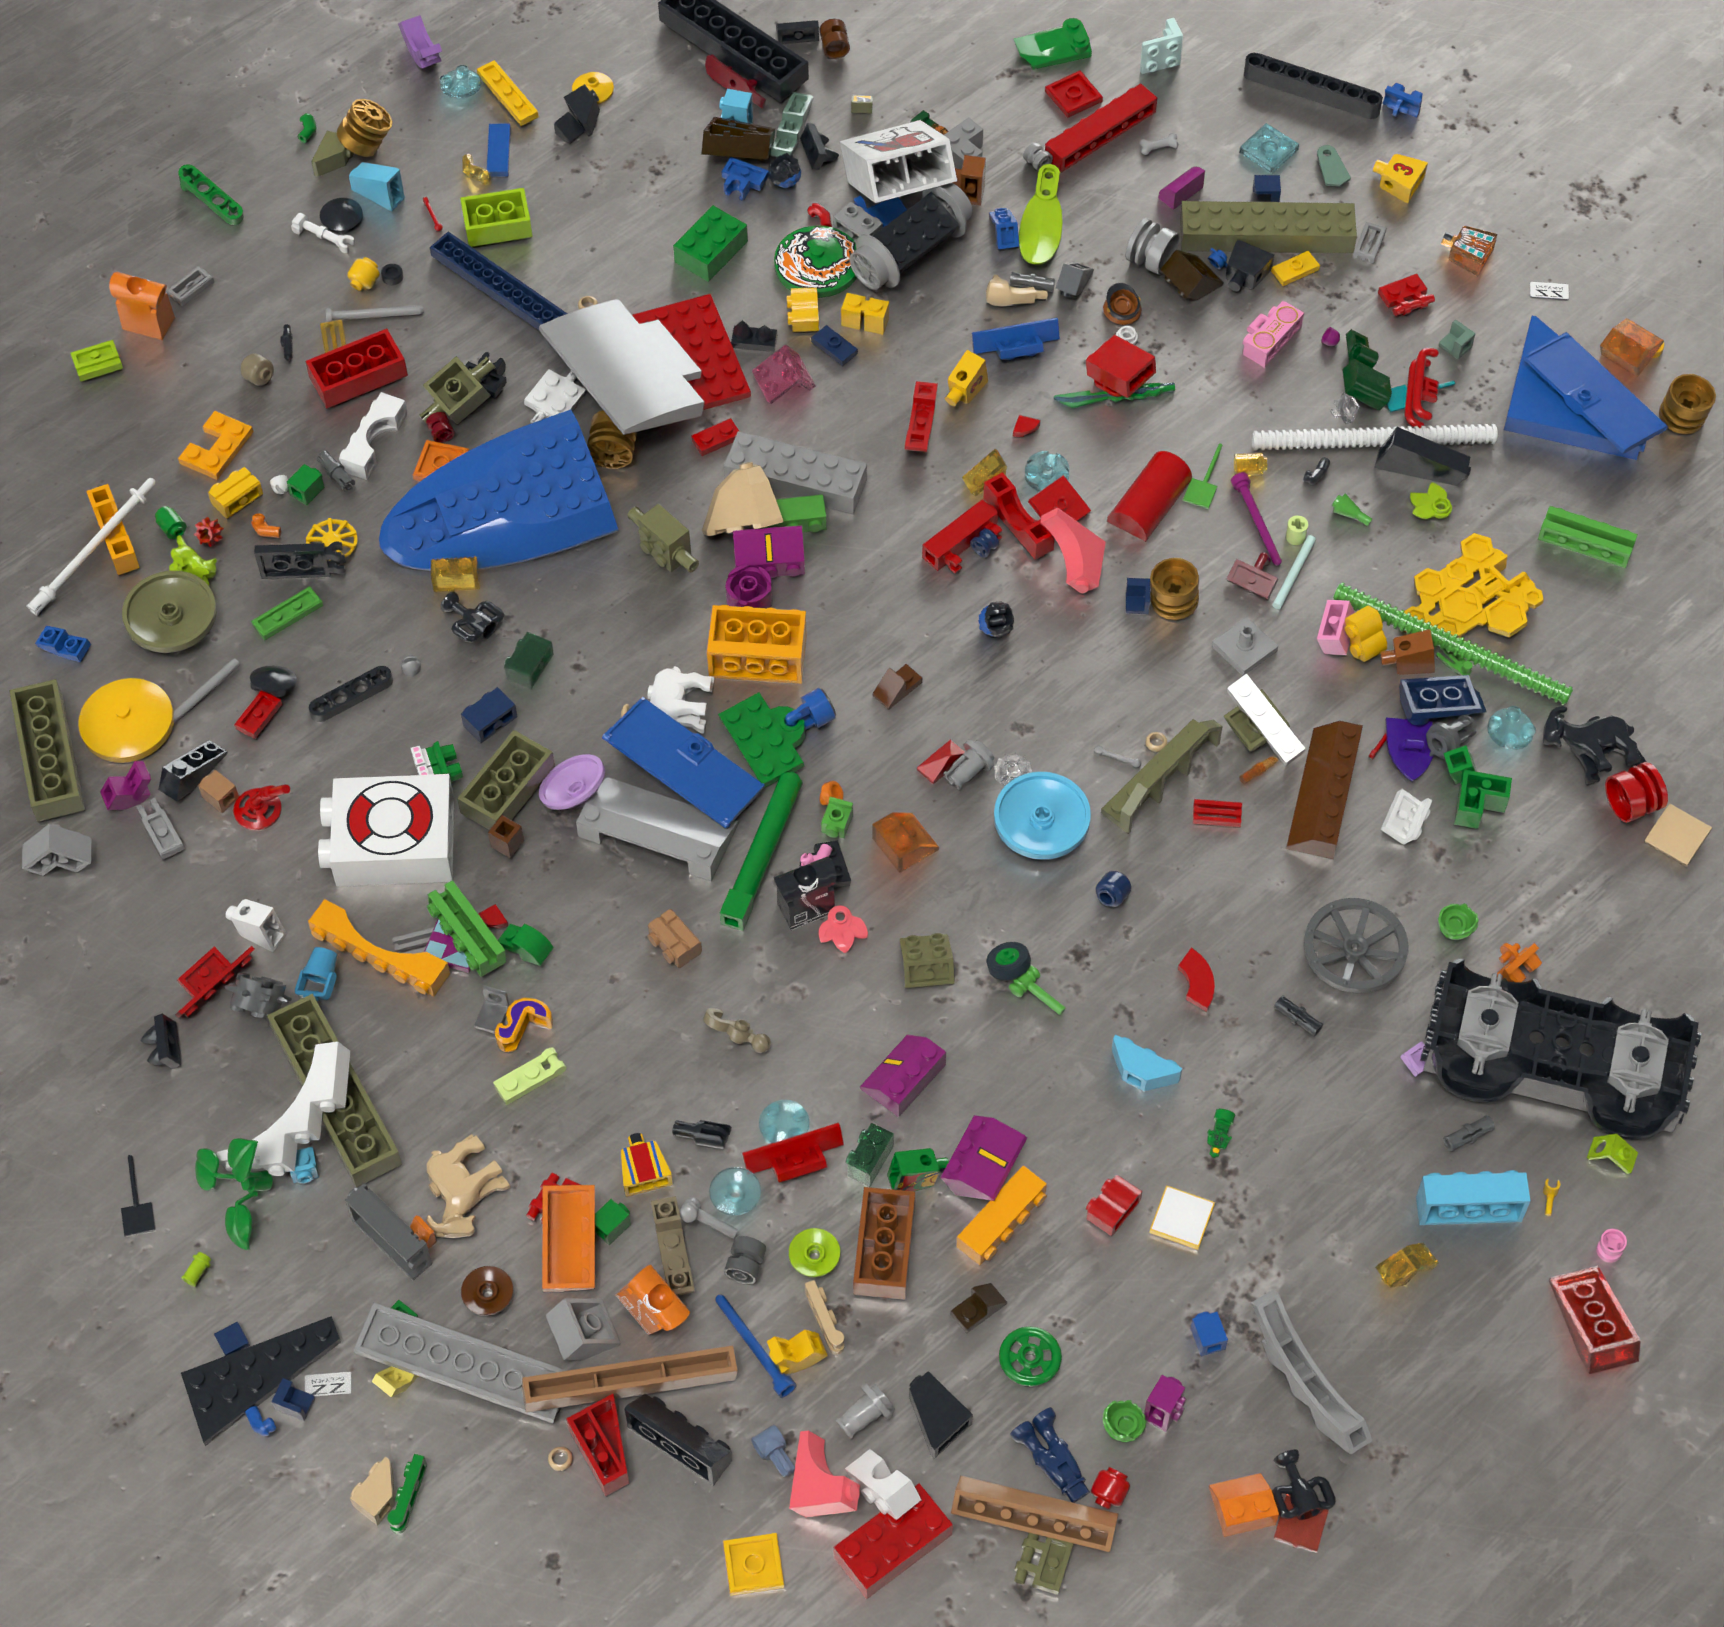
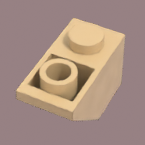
[350,1457,395,1526]

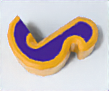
[495,997,553,1052]

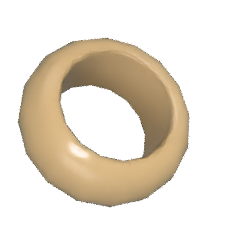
[578,296,598,309]
[1145,732,1167,752]
[548,1447,573,1471]

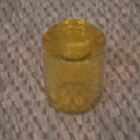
[1234,453,1268,476]

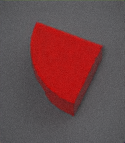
[1013,415,1041,437]
[478,904,508,929]

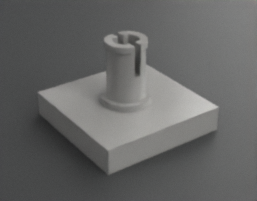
[1212,617,1278,676]

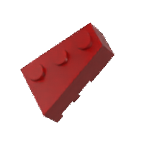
[566,1394,629,1496]

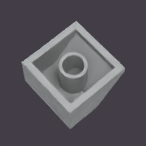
[546,1298,621,1360]

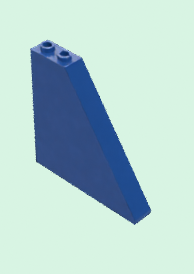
[1504,315,1646,460]

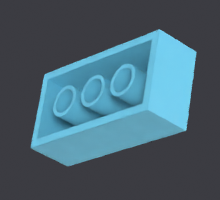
[1416,1170,1531,1225]

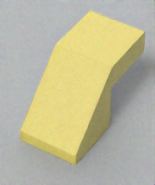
[372,1366,419,1397]

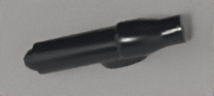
[280,324,293,361]

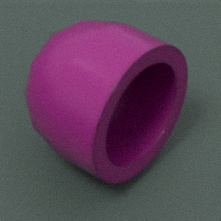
[1321,327,1340,346]

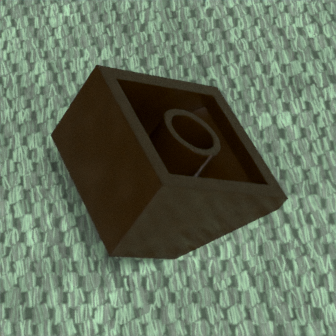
[1160,249,1224,300]

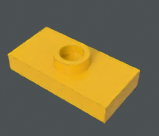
[1271,251,1320,286]

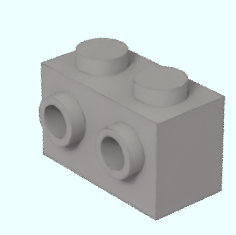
[833,201,883,243]

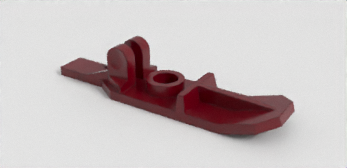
[705,55,766,109]

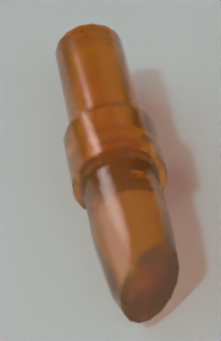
[1239,757,1278,784]

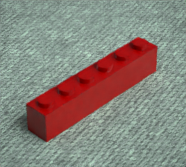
[1045,83,1157,173]

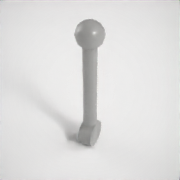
[1094,746,1141,768]

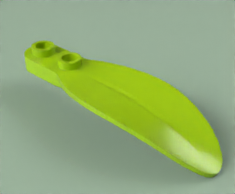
[1019,164,1062,264]

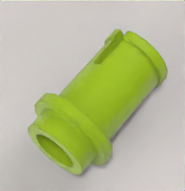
[181,1252,212,1287]

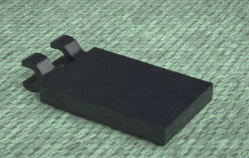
[254,541,346,579]

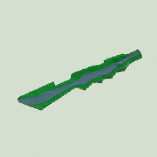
[1054,382,1175,408]

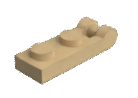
[805,1280,844,1355]

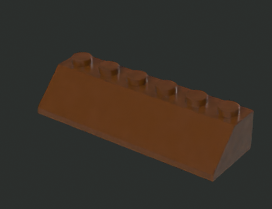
[1286,721,1363,859]

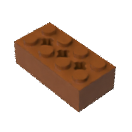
[853,1187,915,1300]

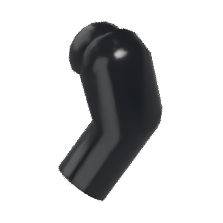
[1303,457,1330,485]

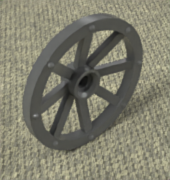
[1304,898,1409,993]

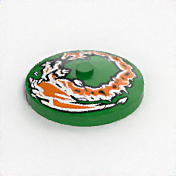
[774,226,857,298]

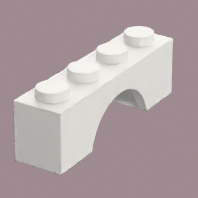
[339,392,408,480]
[1227,674,1305,767]

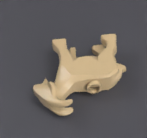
[426,1134,511,1238]

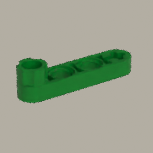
[178,164,244,225]

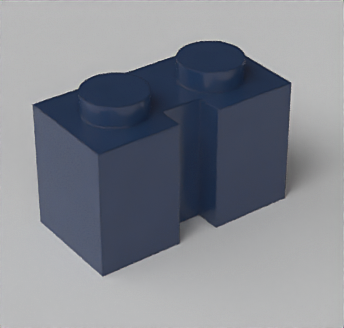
[461,687,517,743]

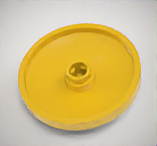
[78,678,174,763]

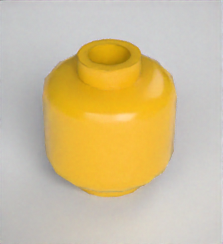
[347,257,380,291]

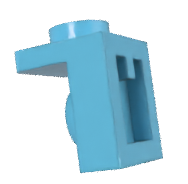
[290,1147,319,1184]

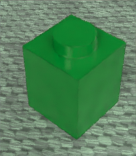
[287,464,325,505]
[1444,745,1477,784]
[595,1199,631,1245]

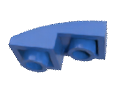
[35,626,91,662]

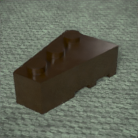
[701,117,776,160]

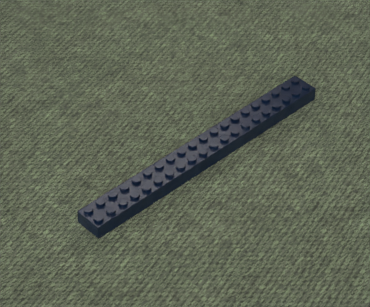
[430,231,568,331]

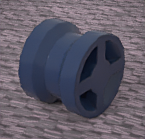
[970,528,999,558]

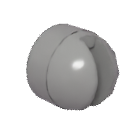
[401,655,421,676]

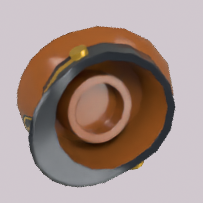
[1103,283,1142,325]

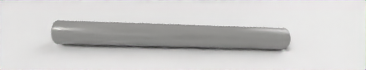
[173,658,240,724]

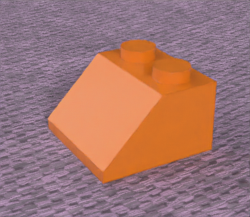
[1209,1473,1279,1537]

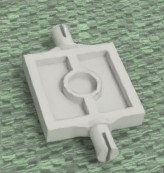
[524,369,586,423]

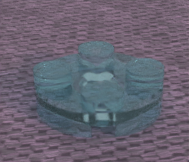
[1025,451,1069,493]

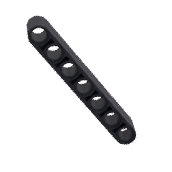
[1244,52,1383,119]

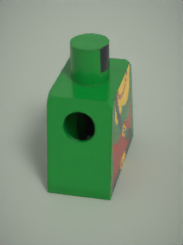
[887,1148,949,1192]

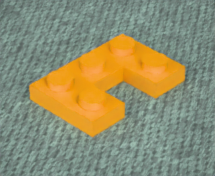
[178,411,254,480]

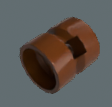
[819,18,850,59]

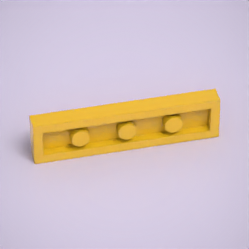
[477,60,539,126]

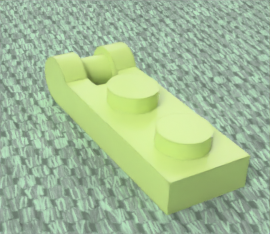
[493,1047,567,1105]

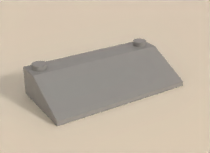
[576,777,739,882]

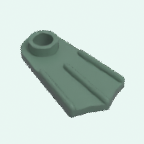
[1317,145,1351,187]

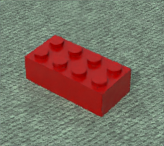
[305,328,408,409]
[833,1483,953,1599]

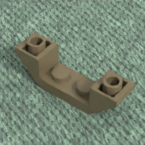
[651,1196,695,1296]

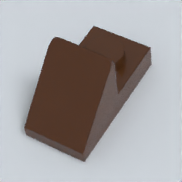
[873,664,923,710]

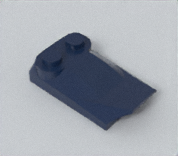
[1399,675,1487,726]

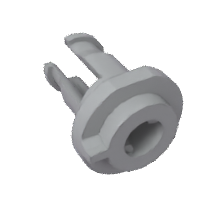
[943,739,994,790]
[836,1383,895,1439]

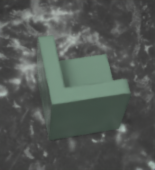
[1439,320,1476,359]

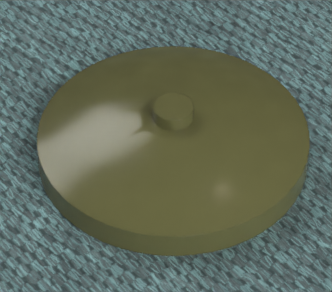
[122,571,217,653]

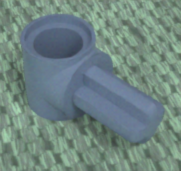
[751,1425,795,1477]

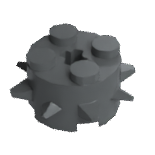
[225,973,292,1019]

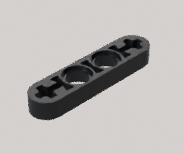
[309,666,393,722]

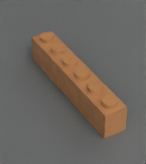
[951,1475,1118,1552]

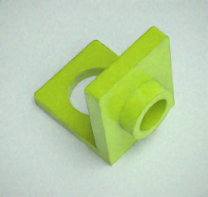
[1587,1134,1638,1174]

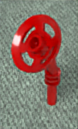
[233,784,290,830]

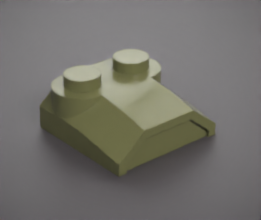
[1224,689,1290,752]

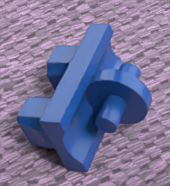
[1382,83,1423,118]

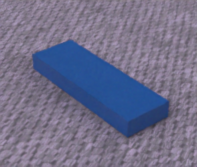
[487,123,511,177]

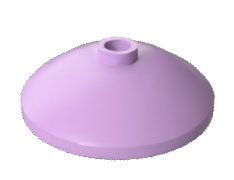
[539,754,605,810]

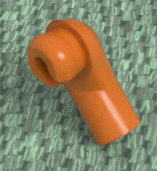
[251,513,281,538]

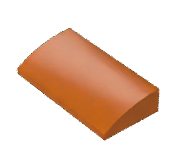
[542,1185,595,1292]

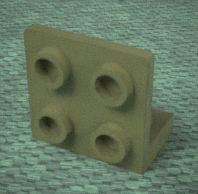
[900,933,955,988]

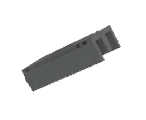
[345,1183,432,1281]

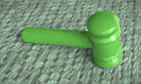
[1009,965,1066,1015]

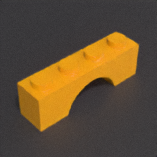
[86,484,140,575]

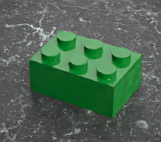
[673,205,748,282]

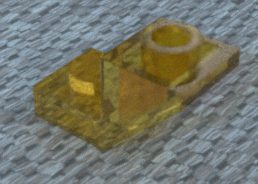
[1375,1243,1439,1288]

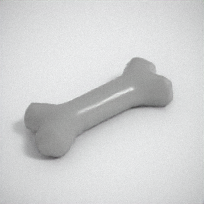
[1140,133,1179,155]

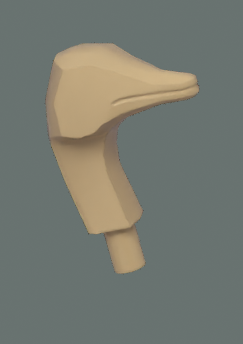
[986,275,1048,307]

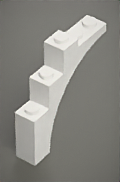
[216,1042,350,1176]

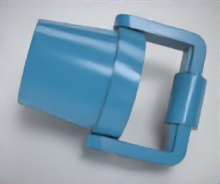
[295,947,338,1001]

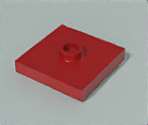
[1028,475,1091,522]

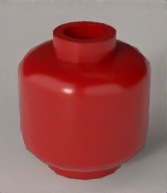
[1090,1467,1130,1510]

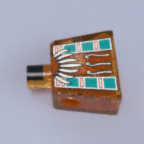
[1441,226,1498,276]

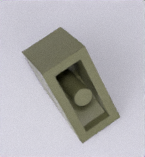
[311,131,354,176]

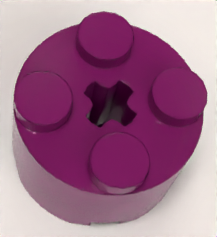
[725,564,772,609]

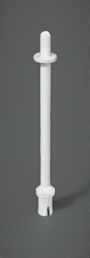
[26,478,155,616]

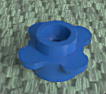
[1207,248,1228,270]

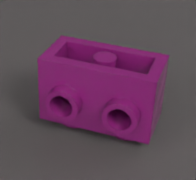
[1144,1375,1187,1432]

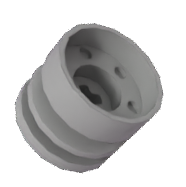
[1125,218,1180,275]

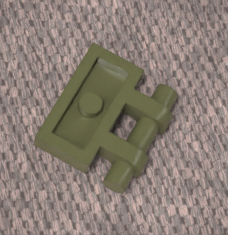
[1014,1533,1074,1595]

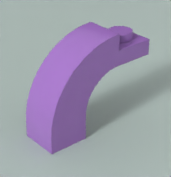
[398,15,442,68]

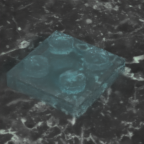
[1239,123,1299,174]

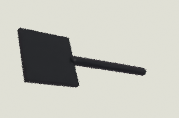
[121,1155,156,1237]

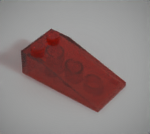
[1549,1266,1641,1374]

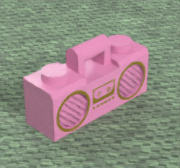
[1243,301,1304,367]

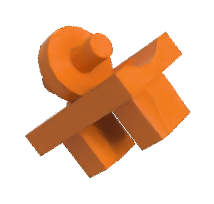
[1497,943,1542,982]

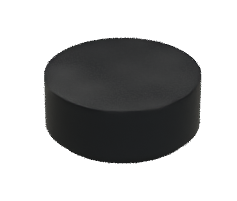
[381,264,403,285]

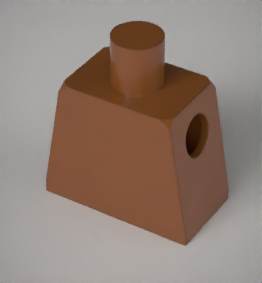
[1380,629,1435,675]

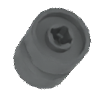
[724,1236,766,1284]

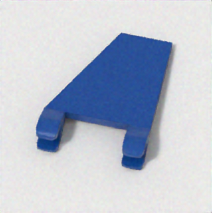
[854,196,907,227]

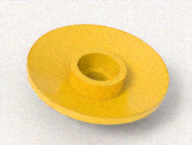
[572,72,614,104]

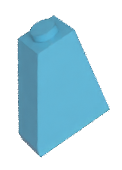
[349,162,405,212]

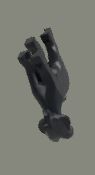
[1543,706,1647,785]

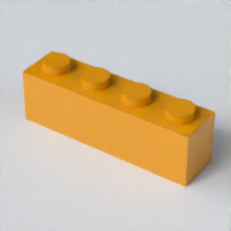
[956,1165,1047,1265]

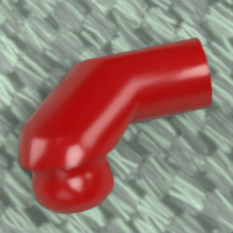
[807,203,832,227]

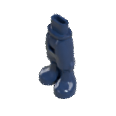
[1010,1407,1090,1503]

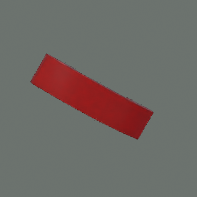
[905,381,938,452]

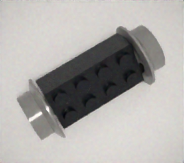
[850,183,973,290]

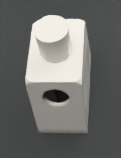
[226,899,287,952]

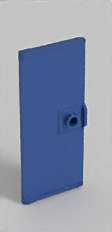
[1523,332,1668,454]
[602,697,765,829]

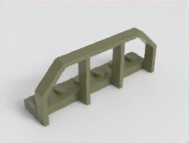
[1101,719,1223,834]

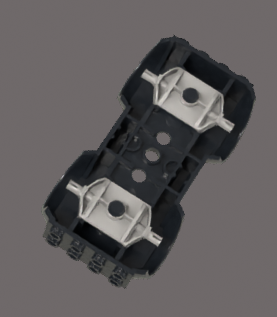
[1420,958,1701,1140]

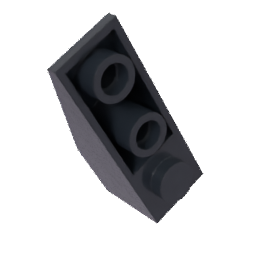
[158,740,227,801]

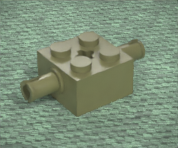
[419,356,496,425]
[627,503,699,573]

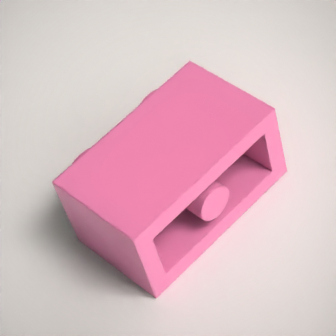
[1317,600,1355,655]

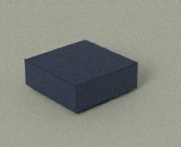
[214,1321,250,1356]

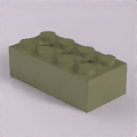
[457,730,555,830]

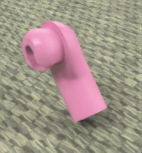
[800,844,832,866]

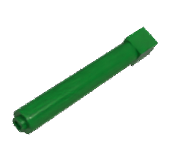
[720,772,803,931]

